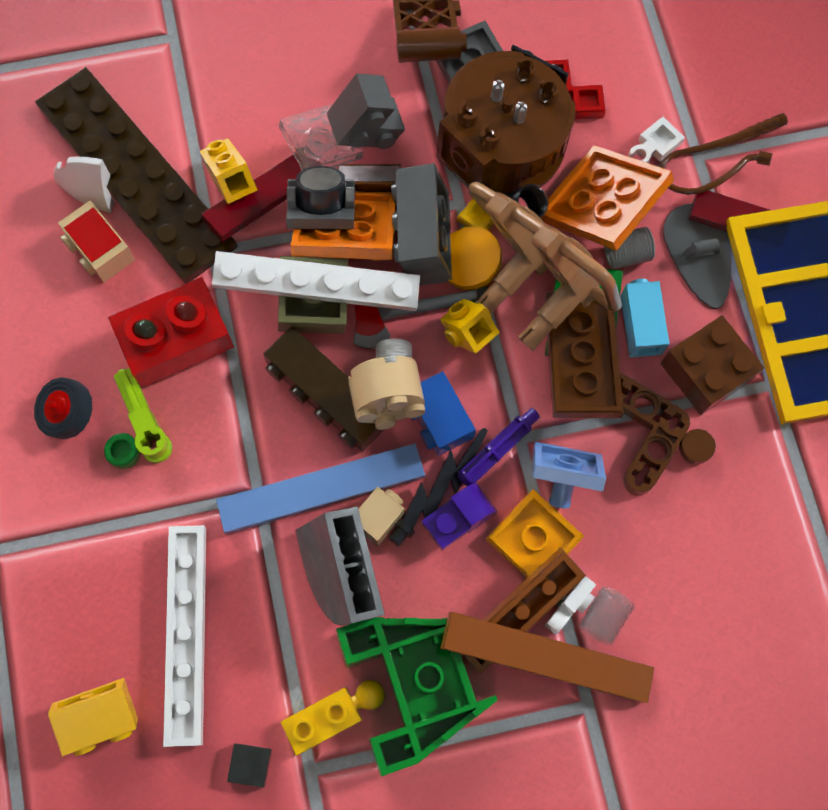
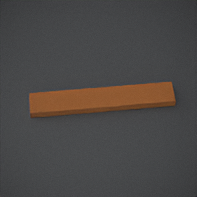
[440,612,654,703]

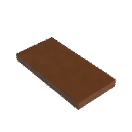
[545,292,624,418]

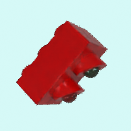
[108,277,234,388]

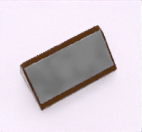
[338,164,401,192]

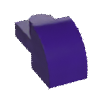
[421,483,497,551]

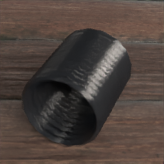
[506,184,548,217]

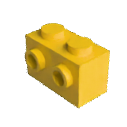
[48,678,138,756]

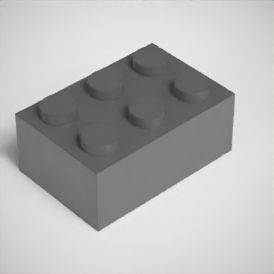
[391,163,452,286]

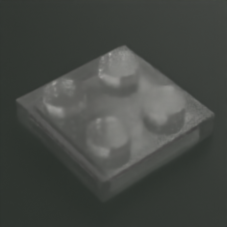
[279,104,364,170]

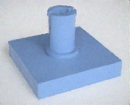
[532,442,606,509]

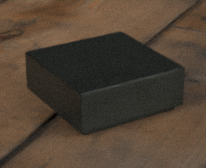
[227,743,272,788]

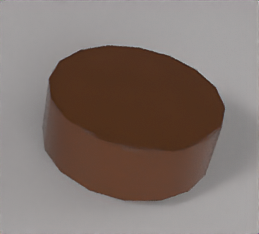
[679,429,716,464]

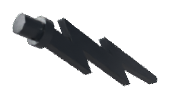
[389,428,487,546]

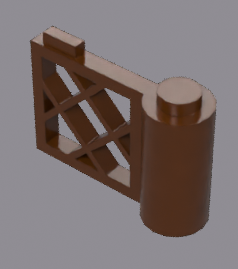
[393,0,467,63]

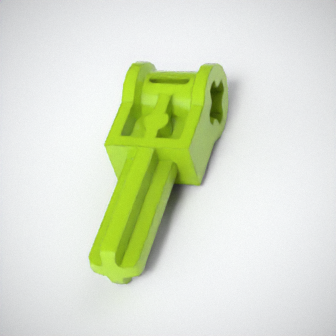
[114,368,173,463]

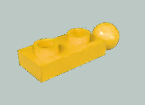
[280,680,385,756]

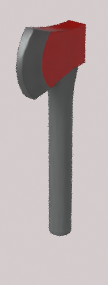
[353,290,478,349]

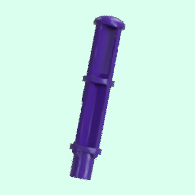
[458,408,540,486]

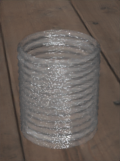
[579,586,635,646]

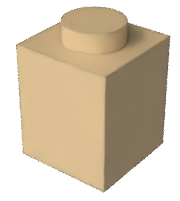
[358,486,405,546]

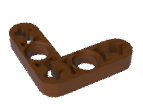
[620,373,690,495]

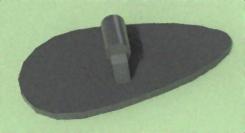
[663,204,731,309]

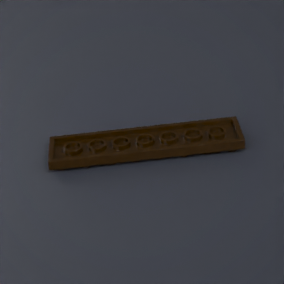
[35,67,238,284]

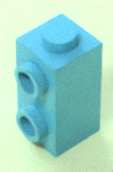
[620,279,670,358]

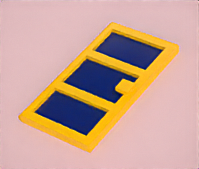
[726,201,828,425]

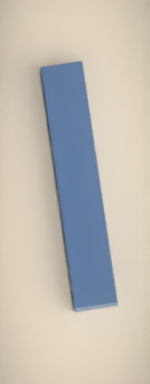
[216,443,425,534]

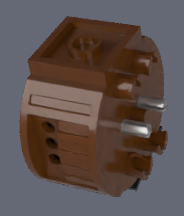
[436,45,575,195]

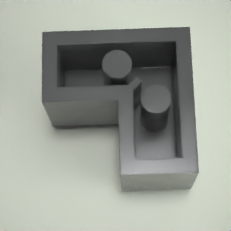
[326,73,405,149]

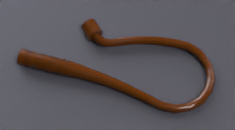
[659,113,788,195]

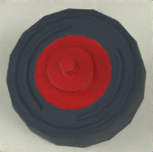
[34,377,92,439]

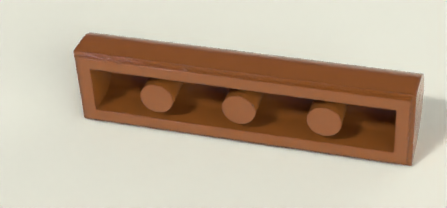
[463,548,586,674]

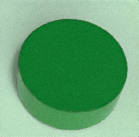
[104,433,141,469]

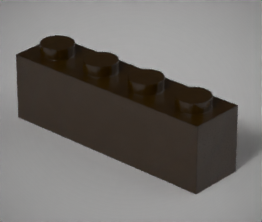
[263,326,385,452]

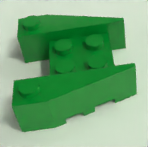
[336,617,498,776]

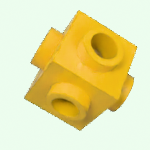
[440,299,500,354]

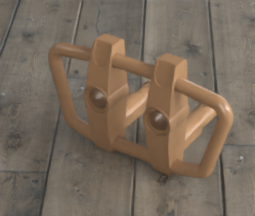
[468,182,622,351]

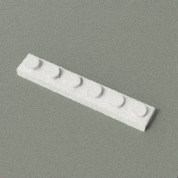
[212,251,420,311]
[163,525,206,747]

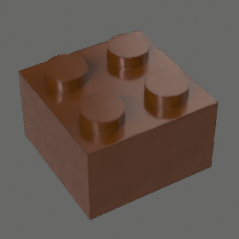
[660,315,764,416]

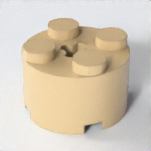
[348,356,425,430]

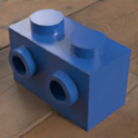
[411,371,476,456]

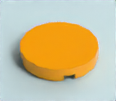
[448,227,503,290]

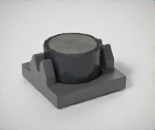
[286,166,355,229]

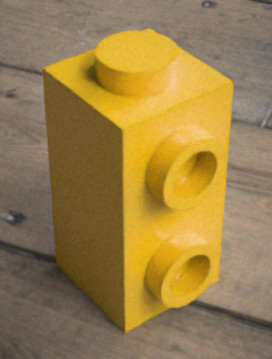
[199,138,257,204]

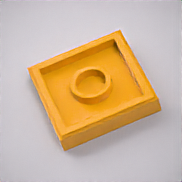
[486,489,584,579]

